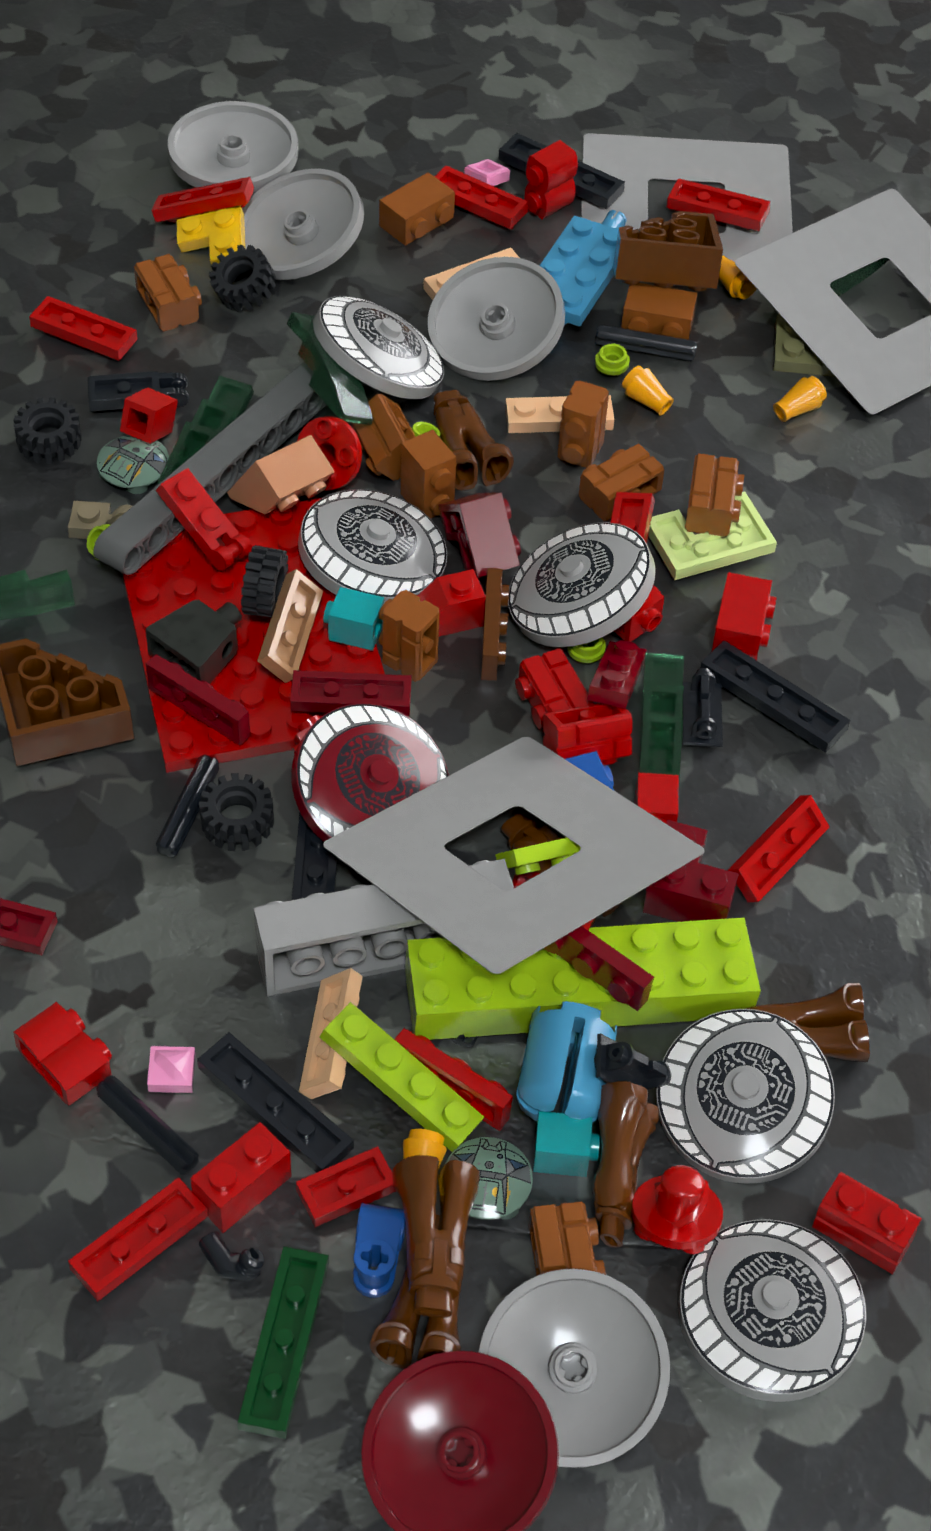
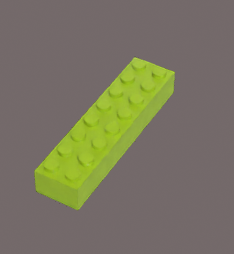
[405,918,761,1040]

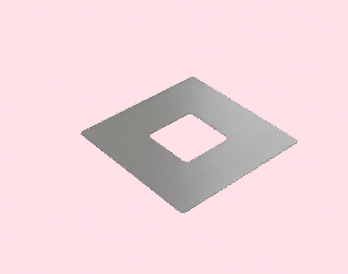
[581,133,793,261]
[735,189,931,414]
[323,737,705,974]

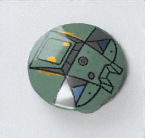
[97,435,170,494]
[445,1137,533,1220]

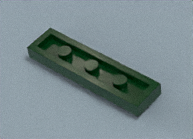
[238,1246,329,1439]

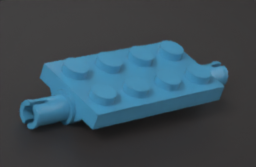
[540,210,627,326]

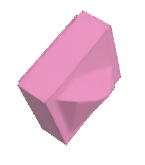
[464,159,510,186]
[147,1046,196,1093]

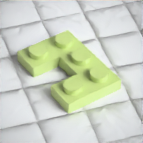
[648,492,777,580]

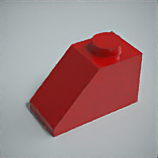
[417,569,486,637]

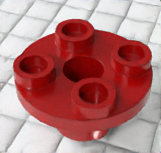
[297,416,362,490]
[631,1165,723,1254]

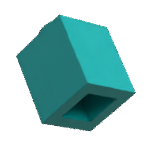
[323,587,384,651]
[533,1111,600,1177]

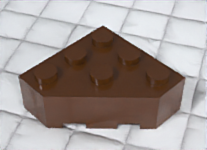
[613,211,723,291]
[0,638,134,766]

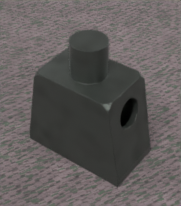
[145,600,242,684]

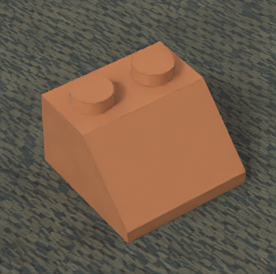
[227,435,335,514]

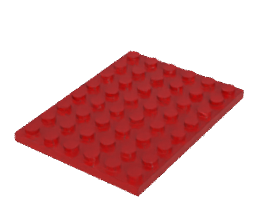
[122,498,385,773]

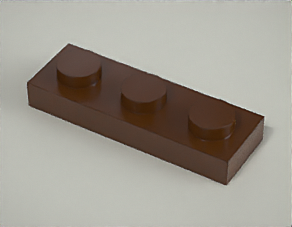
[481,568,509,681]

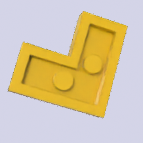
[177,206,246,265]

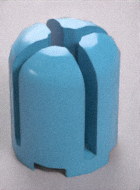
[516,1001,617,1123]

